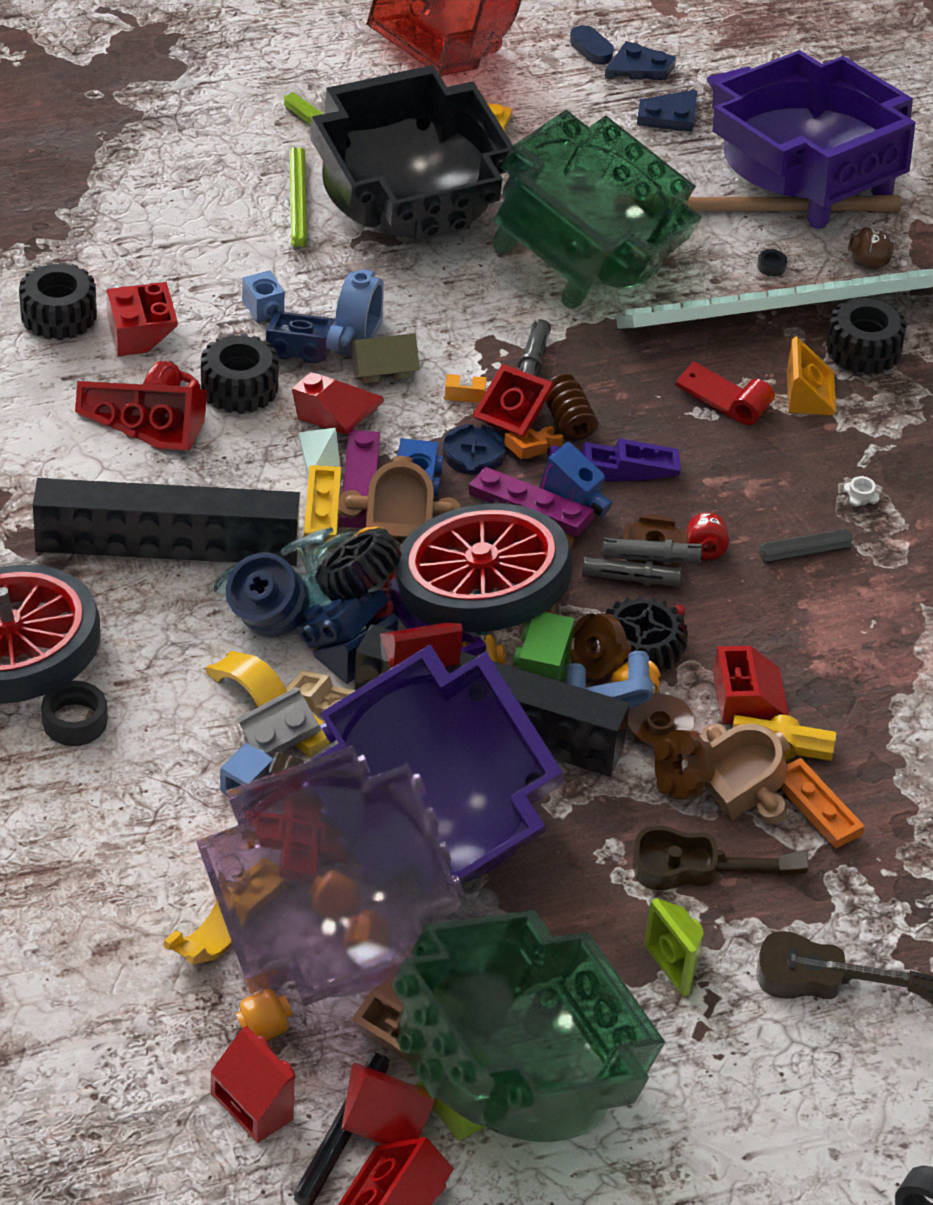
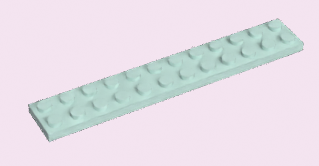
[616,269,933,329]

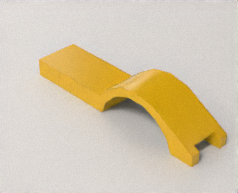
[206,651,330,758]
[163,857,291,964]

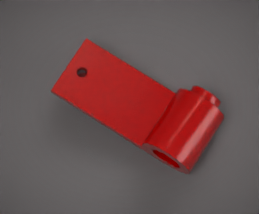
[675,361,775,425]

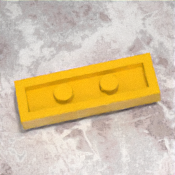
[304,465,341,544]

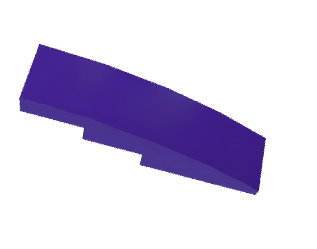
[548,438,681,481]

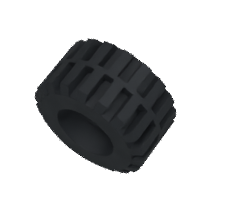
[19,262,97,340]
[826,297,907,374]
[201,334,279,414]

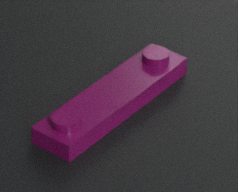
[339,430,380,528]

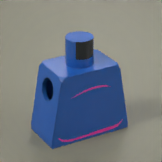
[539,442,613,517]

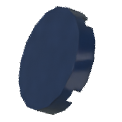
[442,424,505,475]

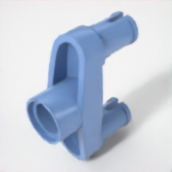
[565,651,652,709]

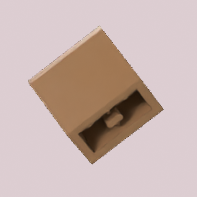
[351,971,464,1070]

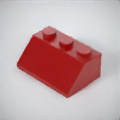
[338,1137,454,1205]

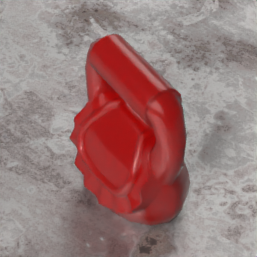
[143,361,201,389]

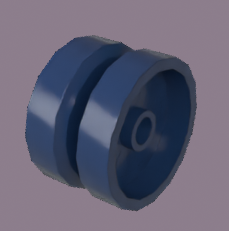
[225,552,310,638]

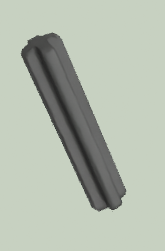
[759,528,852,562]

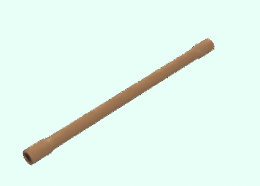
[614,195,901,213]

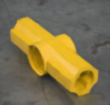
[732,715,836,761]

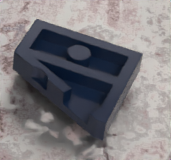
[605,41,676,80]
[637,90,698,132]

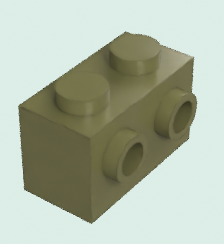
[350,333,420,384]

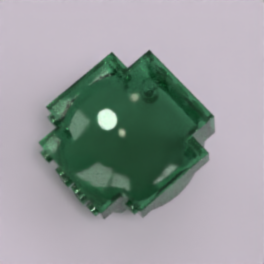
[492,109,702,309]
[391,910,665,1142]

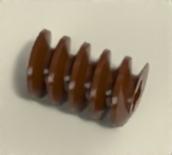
[545,374,599,441]

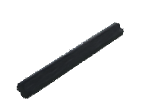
[294,1052,389,1205]

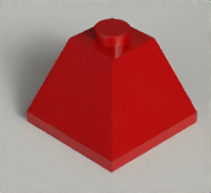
[472,364,555,438]
[292,372,384,435]

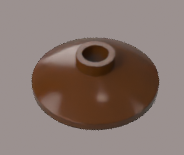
[627,694,695,746]

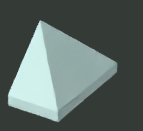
[298,428,340,476]

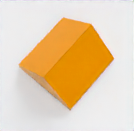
[787,336,836,415]

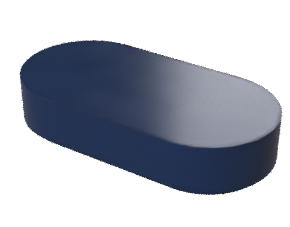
[570,25,614,64]

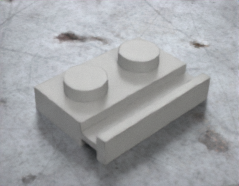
[237,686,322,757]

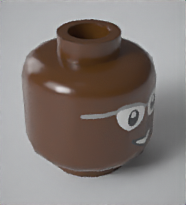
[848,227,894,269]

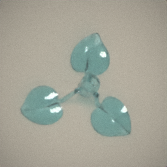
[213,527,355,609]

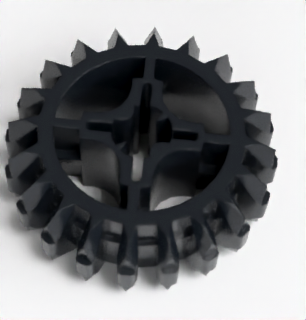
[315,528,402,601]
[599,595,688,673]

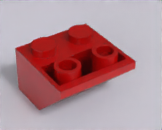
[106,282,178,356]
[713,646,789,724]
[211,1026,296,1143]

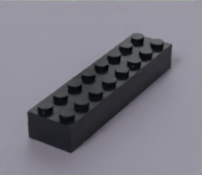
[33,478,300,566]
[355,624,630,777]

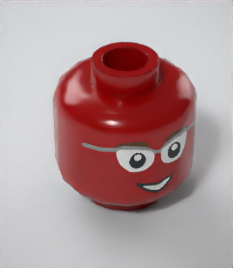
[686,512,730,560]

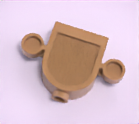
[338,456,461,544]
[700,724,790,824]

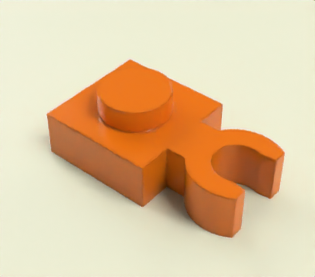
[504,426,564,459]

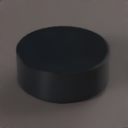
[757,249,787,276]

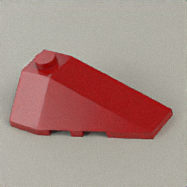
[75,381,207,451]

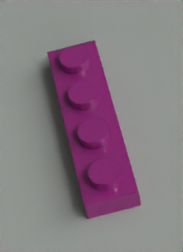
[469,467,594,537]

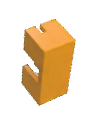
[444,374,487,403]

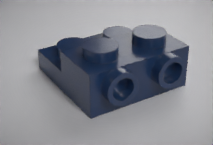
[266,311,335,363]
[295,589,389,649]

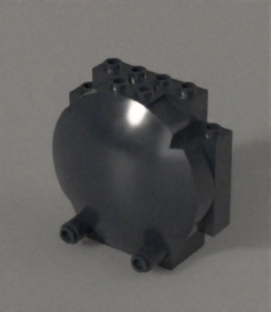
[310,65,516,241]

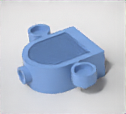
[326,269,384,357]

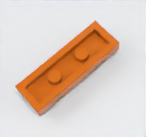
[780,758,865,849]

